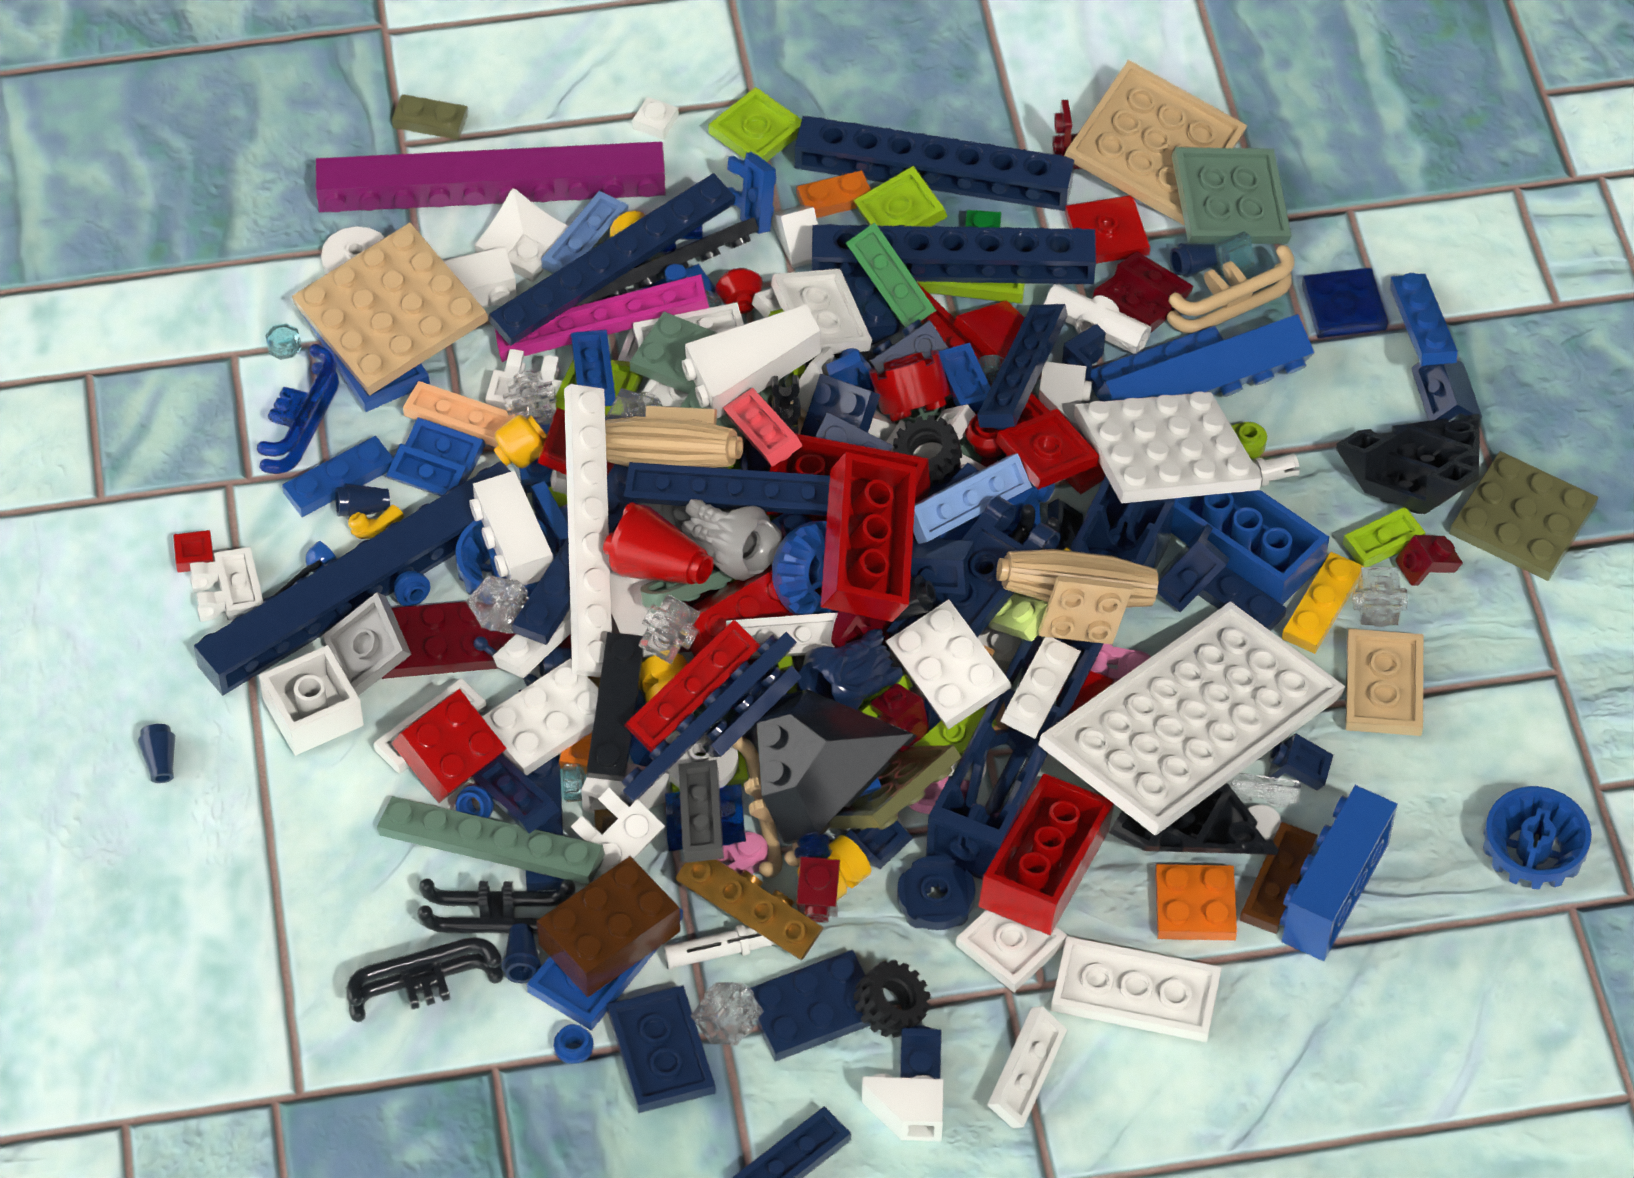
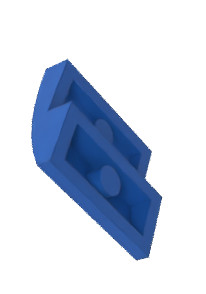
[386,417,486,496]

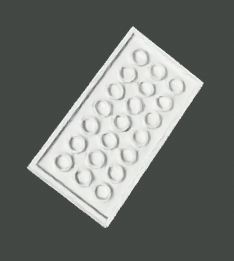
[1038,601,1345,836]

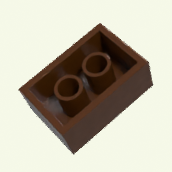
[537,856,681,997]

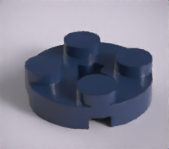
[897,855,975,930]

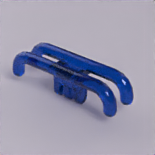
[256,344,340,474]

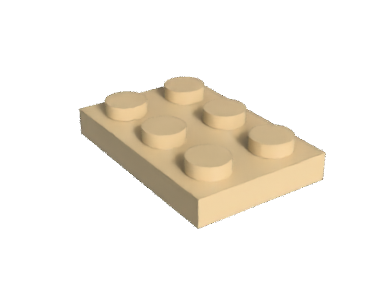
[1345,629,1424,736]

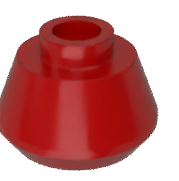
[715,268,763,314]
[965,414,1004,458]

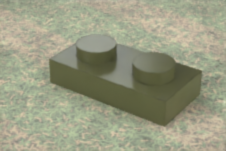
[392,94,468,140]

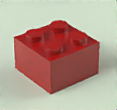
[391,688,507,803]

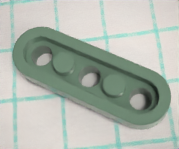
[640,565,733,613]

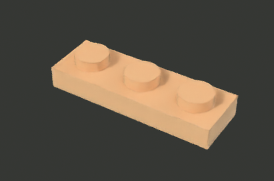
[403,381,517,447]

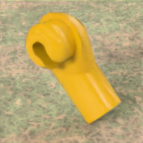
[348,504,404,539]

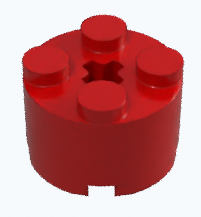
[869,350,951,421]

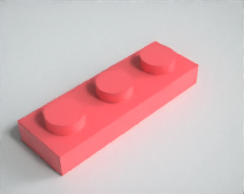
[723,387,802,467]

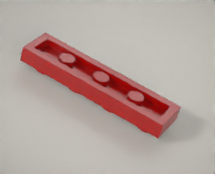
[624,619,760,752]

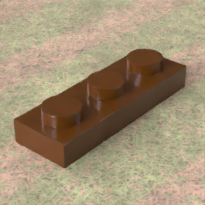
[1240,822,1318,934]

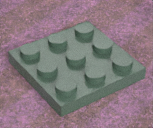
[1172,147,1292,244]

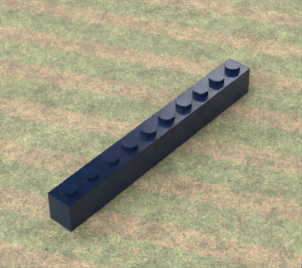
[193,461,528,696]

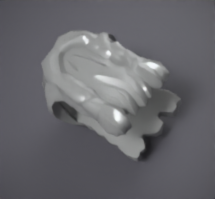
[682,499,783,581]

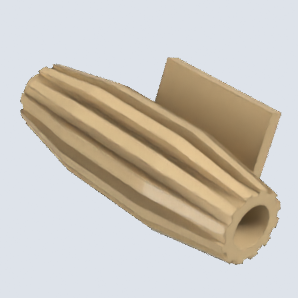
[605,406,743,468]
[996,549,1159,644]

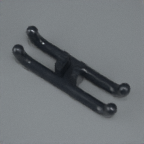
[417,878,576,934]

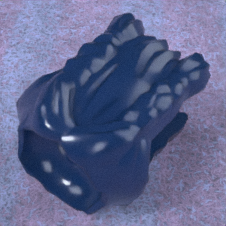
[798,629,904,710]

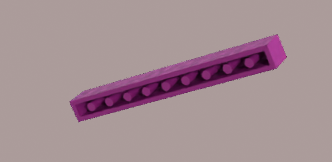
[316,141,666,213]

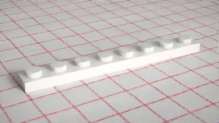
[564,384,612,677]

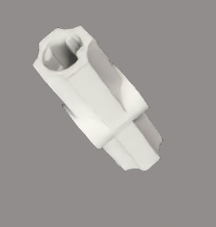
[1044,284,1151,354]

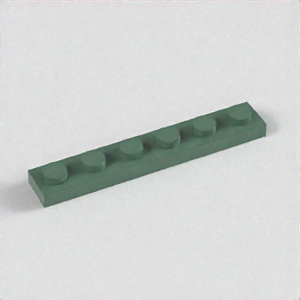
[377,796,605,885]

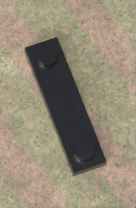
[586,632,646,781]

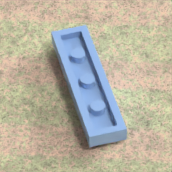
[913,453,1032,544]

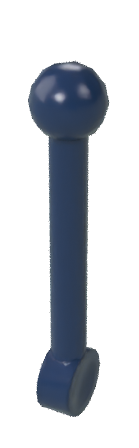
[474,636,539,686]

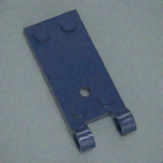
[887,496,1060,638]

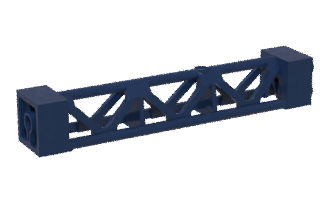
[926,476,1175,880]

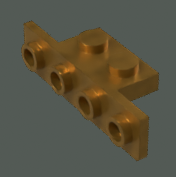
[676,859,824,960]

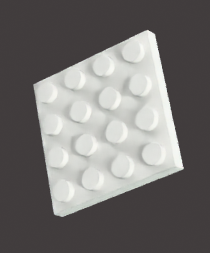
[1074,392,1262,503]

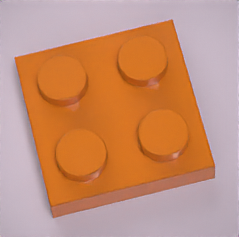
[1155,864,1237,941]

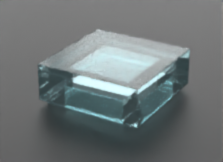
[1215,231,1255,279]

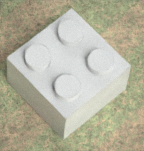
[259,645,364,756]

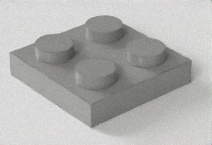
[322,592,411,696]

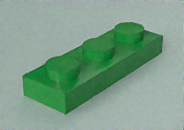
[846,222,936,328]

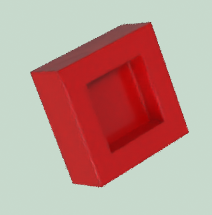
[173,530,214,573]

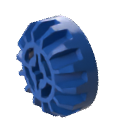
[456,518,556,603]
[772,521,839,616]
[1483,786,1591,889]

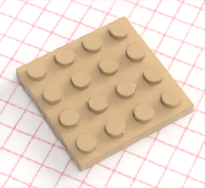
[1064,60,1247,225]
[292,222,489,396]

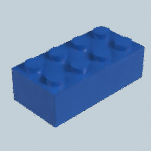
[1171,490,1329,605]
[1280,785,1398,961]

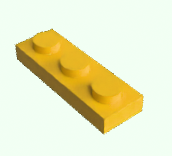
[1282,552,1364,654]

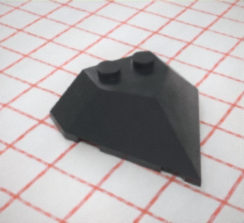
[1336,414,1480,514]
[757,689,917,845]
[1109,783,1279,855]

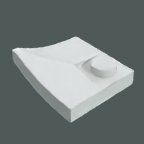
[475,188,569,282]

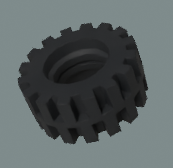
[893,415,962,486]
[854,960,931,1038]

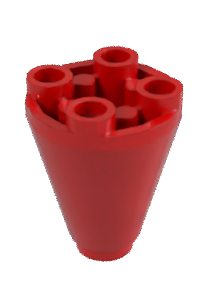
[603,502,714,584]

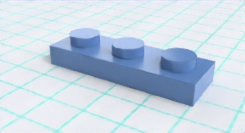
[541,191,629,273]

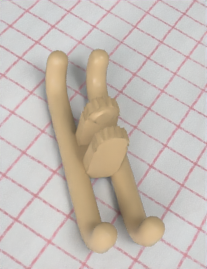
[1167,245,1295,334]
[732,736,809,878]

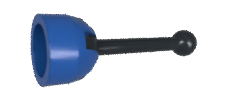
[263,541,336,602]

